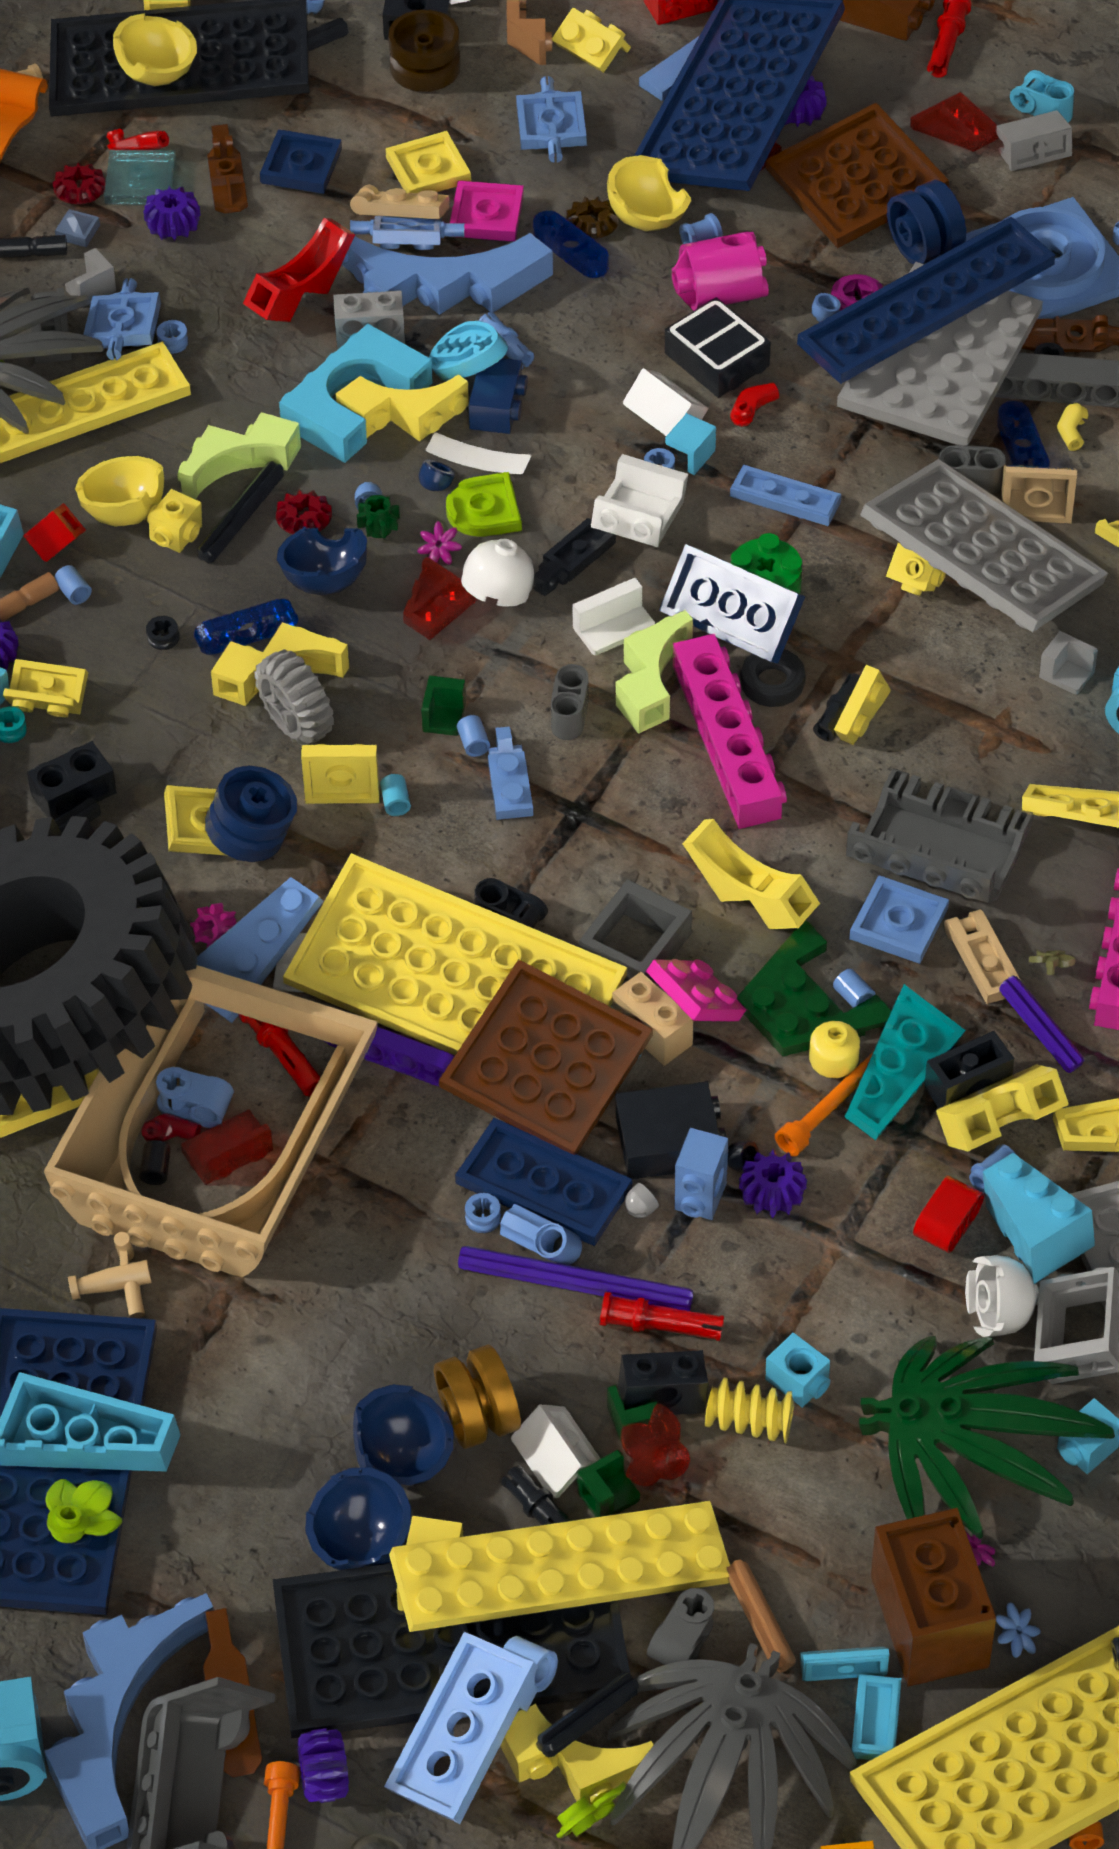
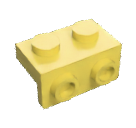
[552,8,631,73]
[3,659,88,718]

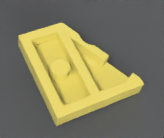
[834,665,891,745]

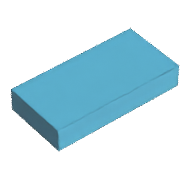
[852,1674,902,1760]

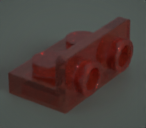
[181,1109,273,1185]

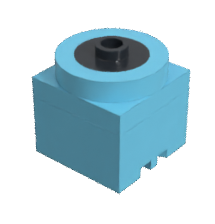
[0,1677,47,1801]

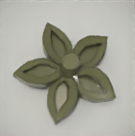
[1029,949,1076,975]

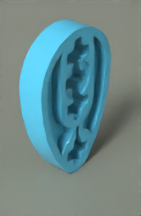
[429,321,508,381]

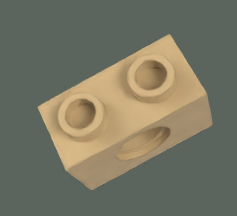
[612,972,693,1066]

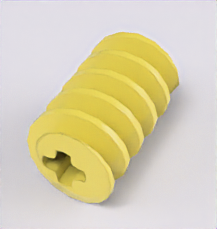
[705,1377,794,1444]

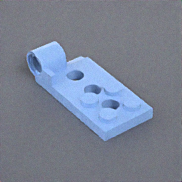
[384,1632,558,1824]

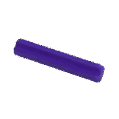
[999,975,1084,1073]

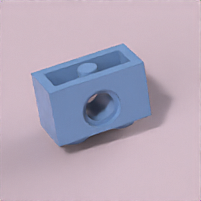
[675,1128,728,1220]

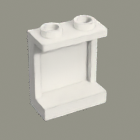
[591,454,688,547]

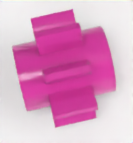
[190,902,237,948]

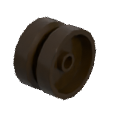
[388,10,460,92]

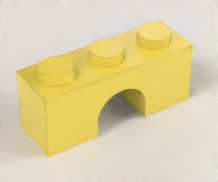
[936,1064,1069,1151]

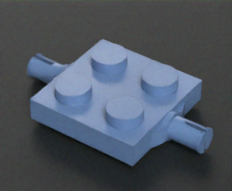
[516,76,587,163]
[350,216,465,250]
[83,278,161,360]

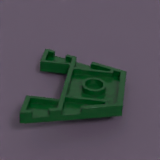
[737,920,892,1057]

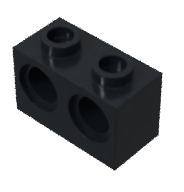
[27,741,117,820]

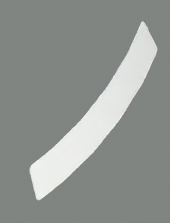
[426,432,531,474]

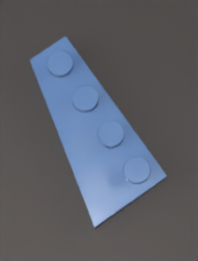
[197,877,324,1023]

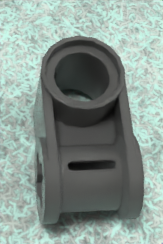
[647,1588,714,1665]

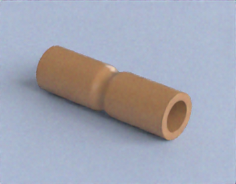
[0,572,59,622]

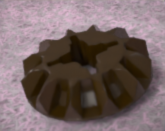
[566,196,619,239]

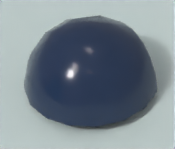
[277,526,367,595]
[353,1384,454,1489]
[305,1467,411,1570]

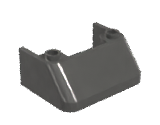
[127,1677,275,1849]

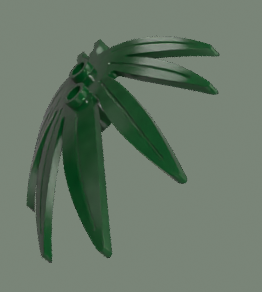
[859,1336,1115,1539]

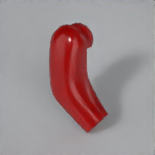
[106,128,169,153]
[730,382,779,427]

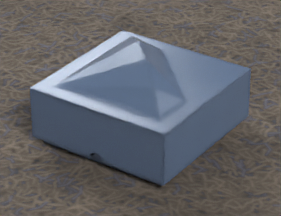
[55,209,100,247]

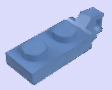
[488,727,533,820]

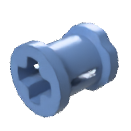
[679,213,723,244]

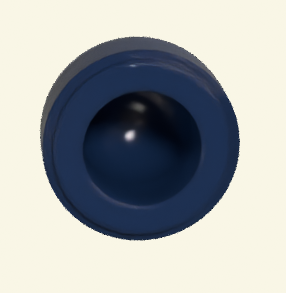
[419,459,455,491]

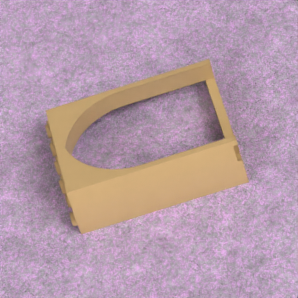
[44,965,378,1278]

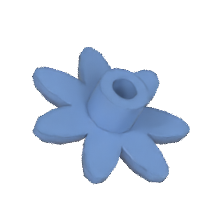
[996,1603,1041,1658]

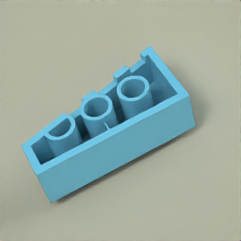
[0,1372,181,1472]

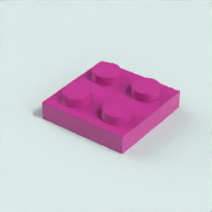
[450,181,524,242]
[646,959,746,1021]

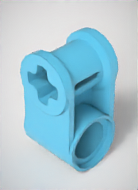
[1010,70,1074,122]

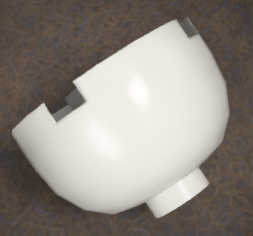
[461,539,534,606]
[965,1255,1039,1337]

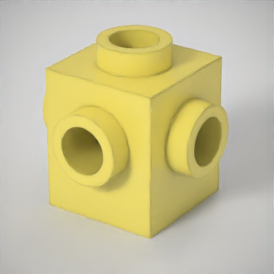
[147,489,202,553]
[886,543,946,596]

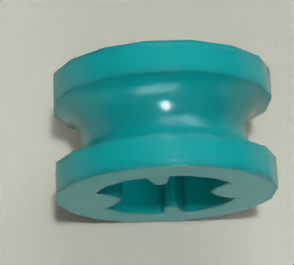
[0,706,27,743]

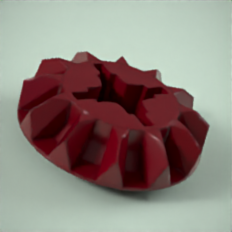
[52,162,106,204]
[276,489,332,534]

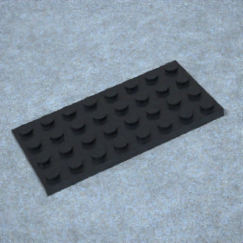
[49,0,310,117]
[272,1564,630,1739]

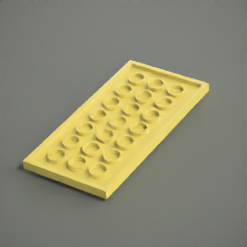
[283,853,627,1055]
[850,1626,1119,1849]

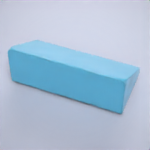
[800,1647,889,1681]

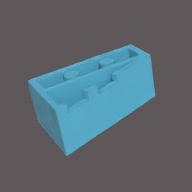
[983,1153,1095,1284]

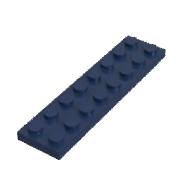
[797,217,1055,384]

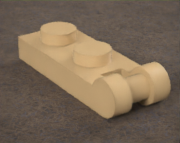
[350,184,449,219]
[944,909,1020,1004]

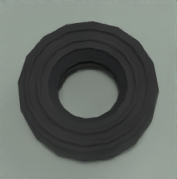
[740,649,806,707]

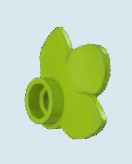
[45,1479,122,1543]
[556,1781,627,1838]

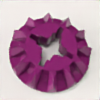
[831,274,883,311]

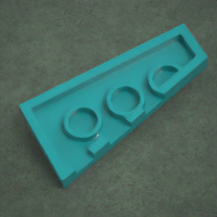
[845,984,966,1141]

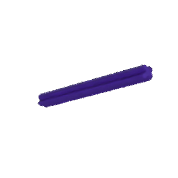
[458,1246,694,1311]

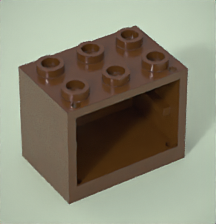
[871,1508,996,1687]

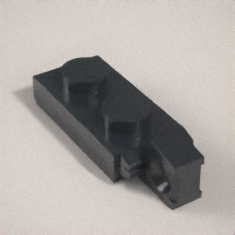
[534,518,616,596]

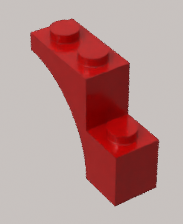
[243,218,356,322]

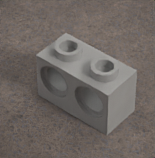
[333,291,405,348]

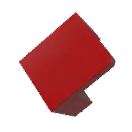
[23,503,86,562]

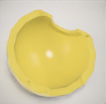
[113,13,197,86]
[607,155,691,231]
[75,456,164,527]

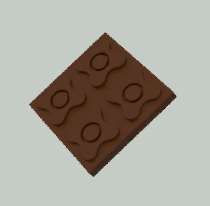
[765,103,949,249]
[439,959,653,1155]

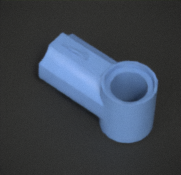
[500,1204,582,1265]

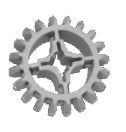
[254,649,334,745]

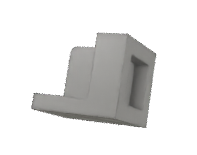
[65,248,116,308]
[1039,631,1098,695]

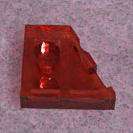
[910,92,1000,151]
[403,557,478,640]

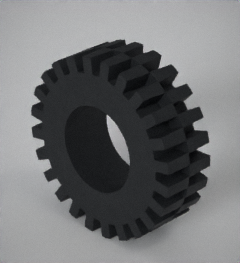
[0,816,197,1115]

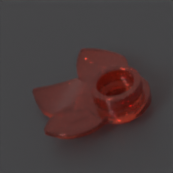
[621,1404,690,1486]

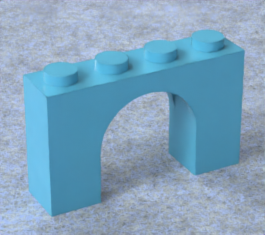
[279,323,433,463]

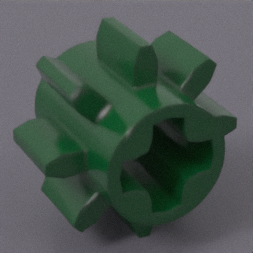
[356,495,400,538]

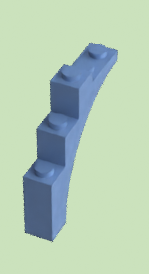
[341,233,553,315]
[44,1593,214,1849]

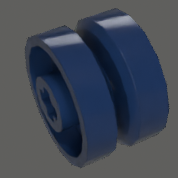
[887,179,967,264]
[205,765,297,862]

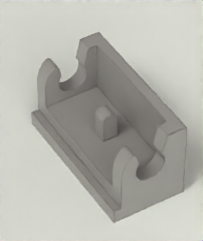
[997,110,1072,171]

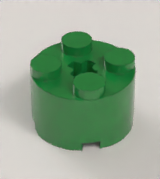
[731,533,802,594]

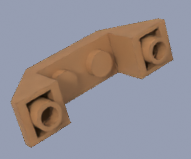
[507,0,552,65]

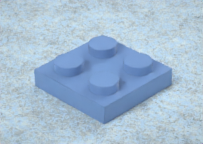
[849,875,949,964]

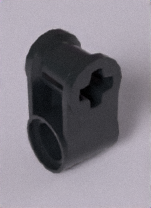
[474,878,548,928]

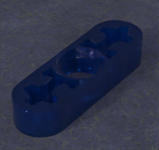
[533,211,609,278]
[997,401,1050,467]
[194,599,298,655]

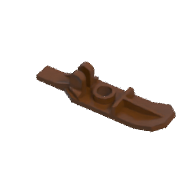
[207,124,248,213]
[1022,315,1119,352]
[203,1608,263,1778]

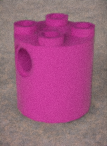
[672,231,769,311]

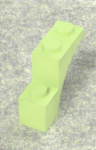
[177,412,301,500]
[616,610,693,734]

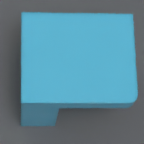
[665,413,716,475]

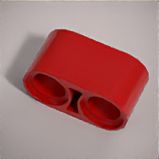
[913,1175,985,1253]

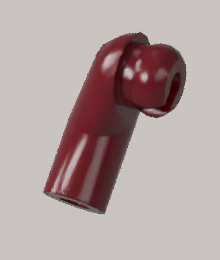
[141,1113,201,1142]

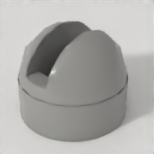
[625,1183,659,1218]

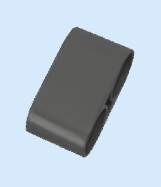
[939,445,1006,494]
[551,664,589,740]

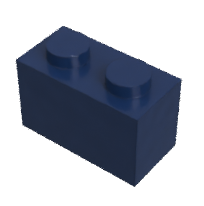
[469,358,528,434]

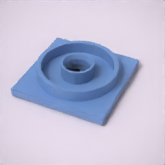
[966,197,1119,319]

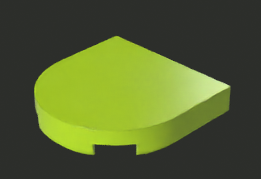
[446,472,522,537]

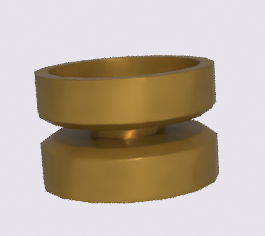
[434,1344,521,1449]

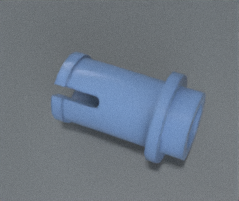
[969,1144,1015,1192]

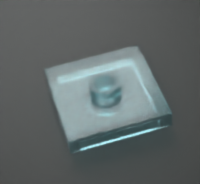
[104,150,176,205]

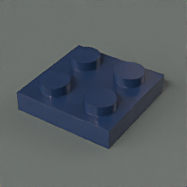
[260,129,342,194]

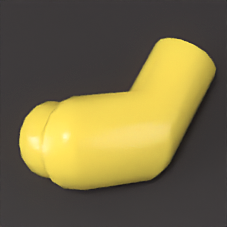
[1057,403,1088,451]

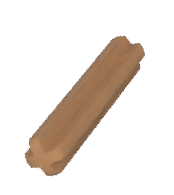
[727,1559,796,1673]

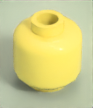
[809,1021,860,1079]

